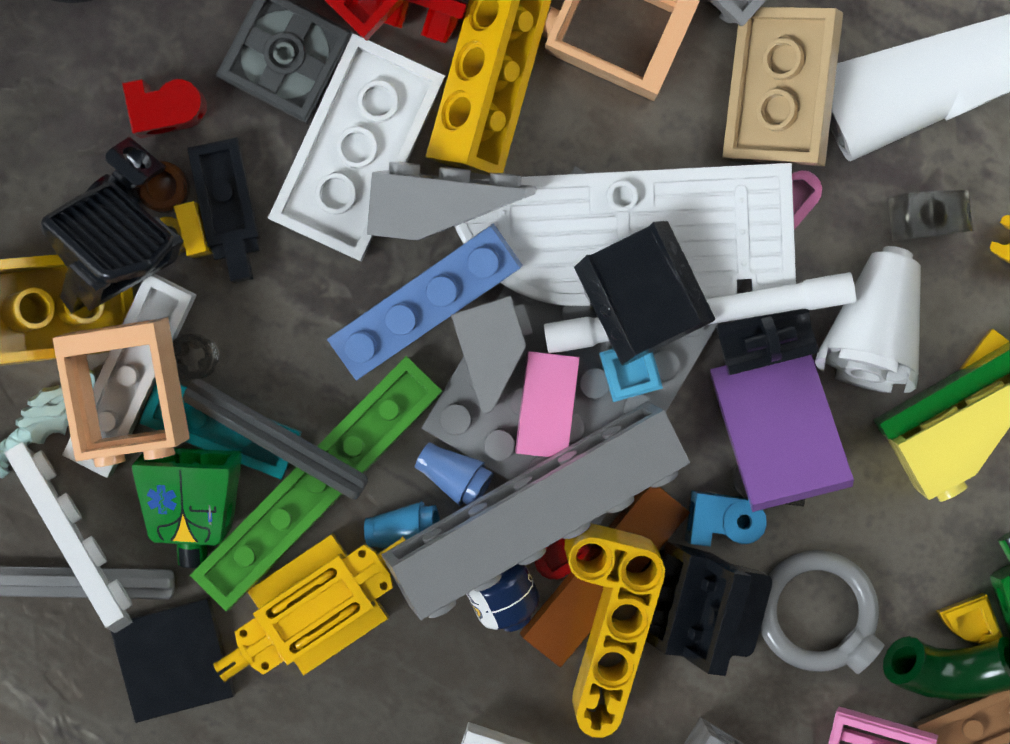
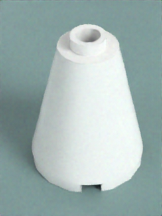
[815,246,921,393]

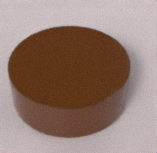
[137,161,190,213]

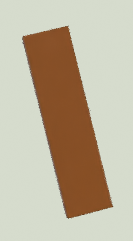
[520,486,691,668]

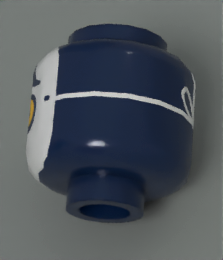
[466,564,540,632]

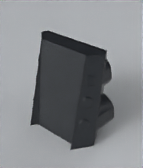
[574,221,715,365]

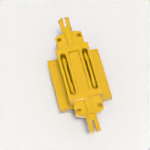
[213,533,406,682]

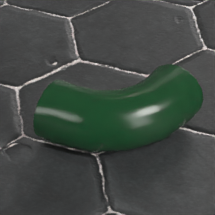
[883,636,1010,700]

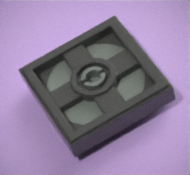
[216,0,353,124]

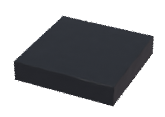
[111,597,236,723]

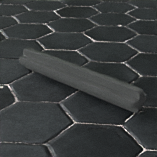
[183,378,368,500]

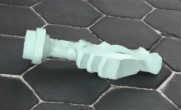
[0,370,97,479]

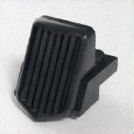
[41,183,184,314]
[641,541,772,676]

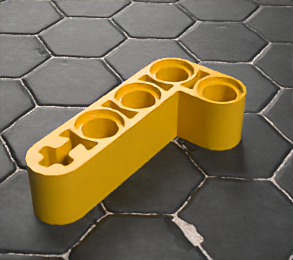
[564,523,665,738]

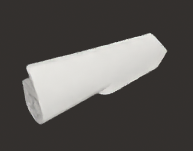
[830,14,1010,162]

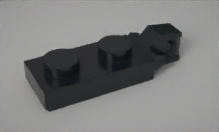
[187,137,260,283]

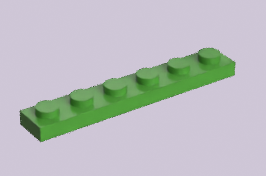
[190,356,443,612]

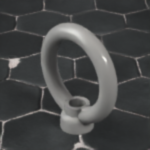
[760,550,885,674]

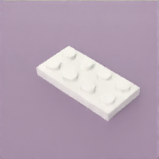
[268,33,446,262]

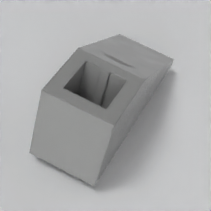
[367,162,536,241]

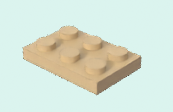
[722,7,843,166]

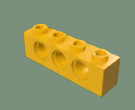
[425,0,551,176]

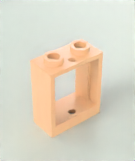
[542,0,700,101]
[52,317,190,467]

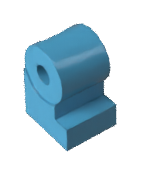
[685,490,767,547]

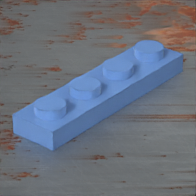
[327,223,523,381]

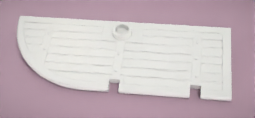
[455,163,796,306]

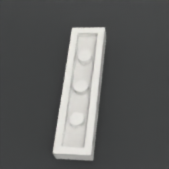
[62,274,197,478]
[4,442,133,633]

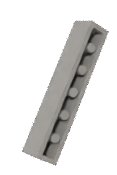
[381,401,690,620]

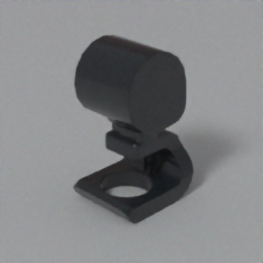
[85,137,166,204]

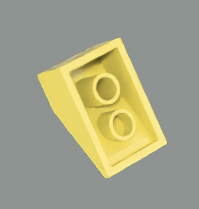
[888,373,1010,502]

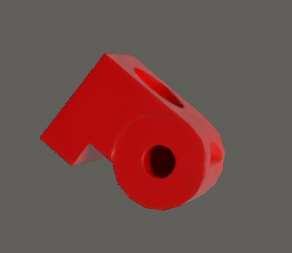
[122,79,207,138]

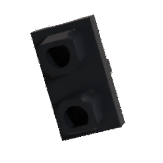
[716,309,819,375]

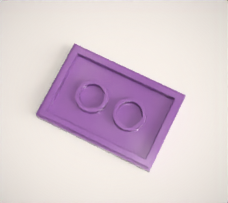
[710,355,854,512]

